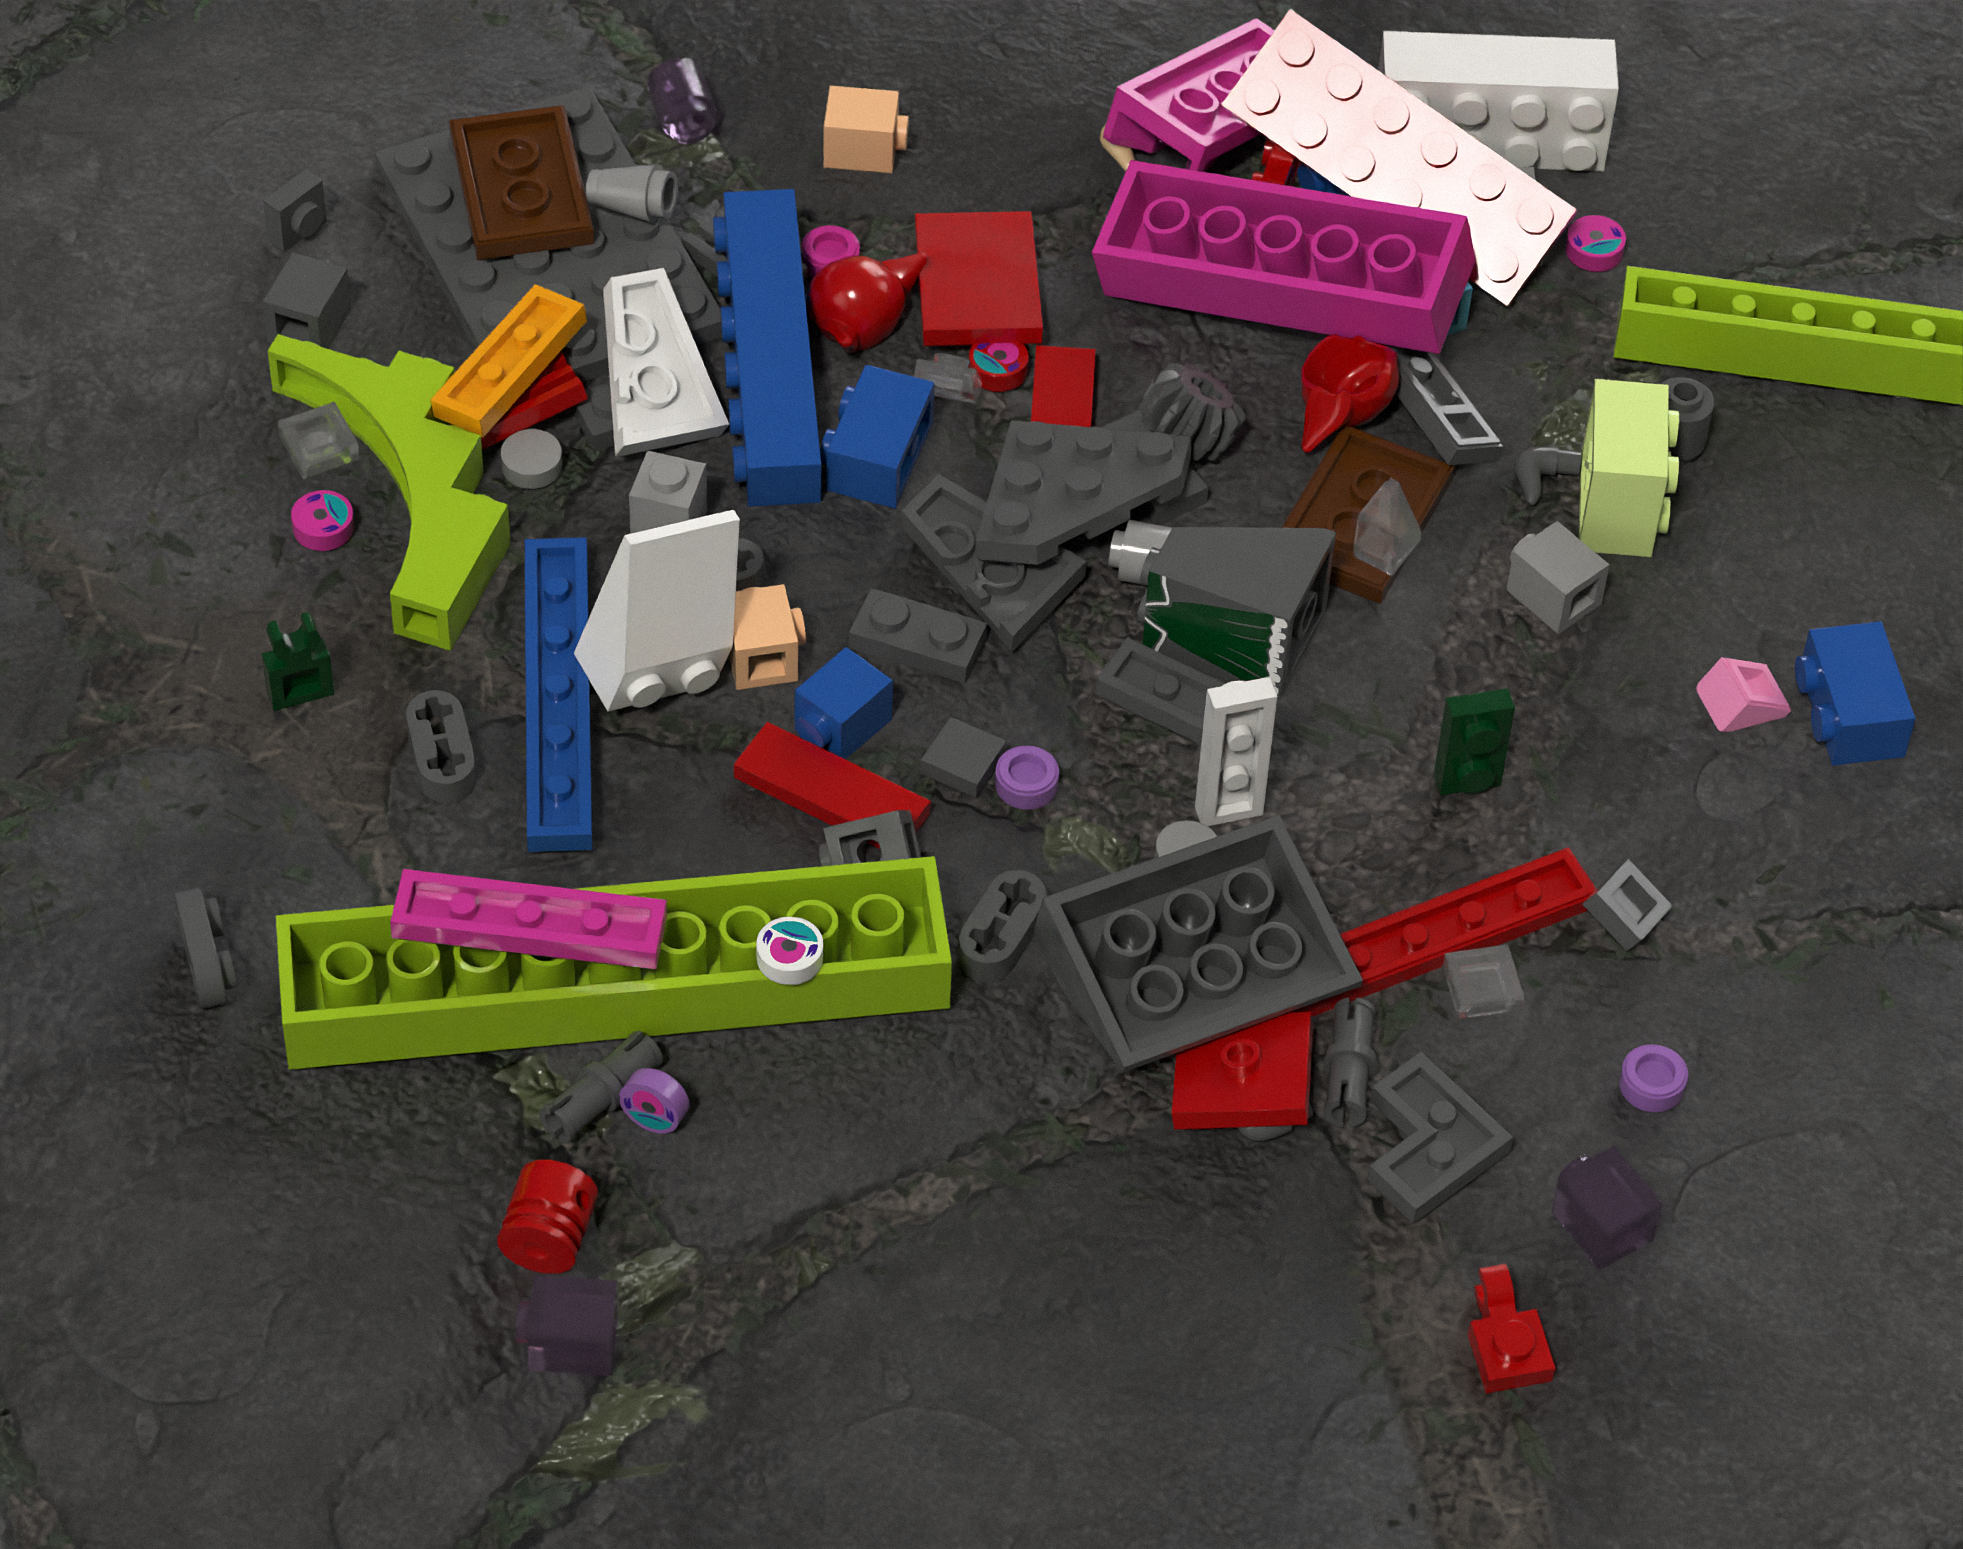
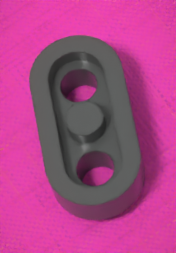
[174,887,237,1009]

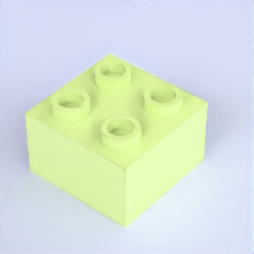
[1579,379,1679,557]

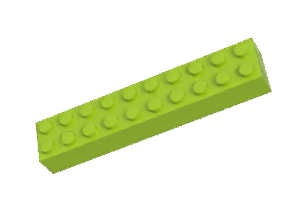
[276,856,952,1070]

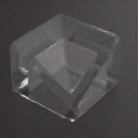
[1353,478,1421,576]

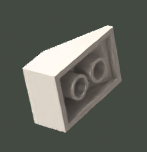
[574,510,740,711]

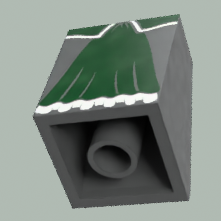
[1137,527,1336,700]

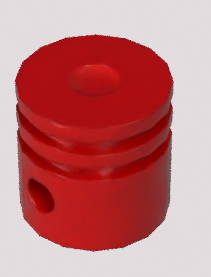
[497,1160,598,1274]

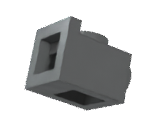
[819,810,921,866]

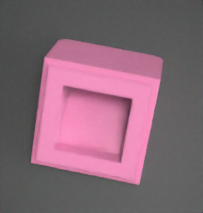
[1696,657,1791,732]

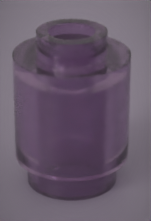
[647,58,716,144]

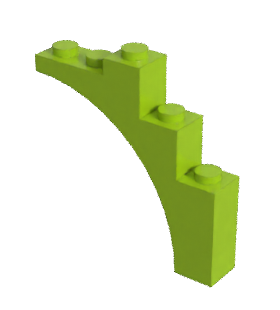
[268,334,511,651]

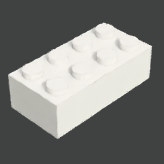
[1378,31,1618,171]

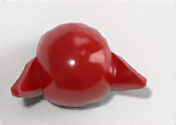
[805,251,928,353]
[1301,334,1400,453]

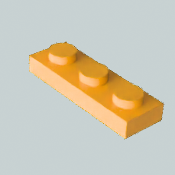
[430,284,587,437]

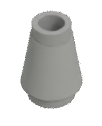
[586,164,678,223]

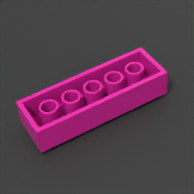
[1092,160,1476,354]

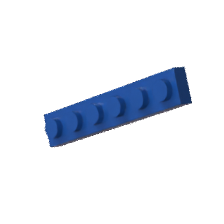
[525,537,593,852]

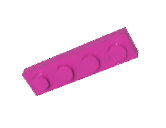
[390,869,667,969]

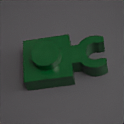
[261,612,334,711]

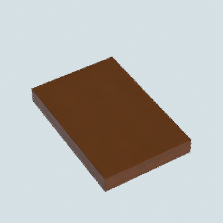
[449,105,594,260]
[1282,426,1455,604]

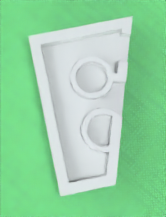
[603,268,729,457]

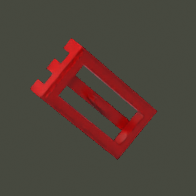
[481,352,588,450]

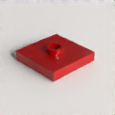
[1171,1012,1313,1130]

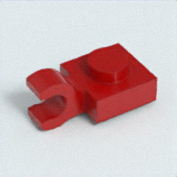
[1467,1264,1556,1394]

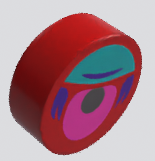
[968,343,1029,392]

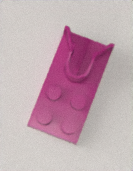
[1103,18,1275,172]

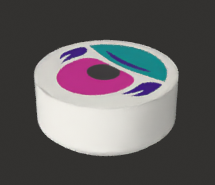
[756,917,823,985]

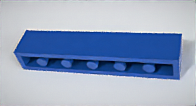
[713,189,821,507]

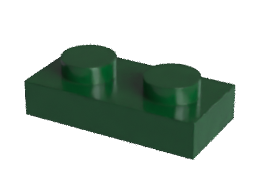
[1433,688,1515,795]

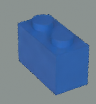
[820,364,935,509]
[1795,621,1916,766]

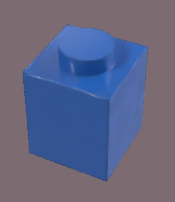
[795,647,893,759]

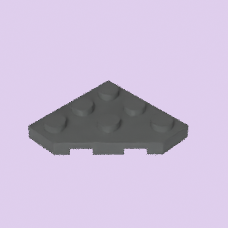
[975,420,1191,565]

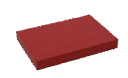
[915,211,1043,346]

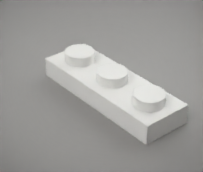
[1195,677,1277,826]

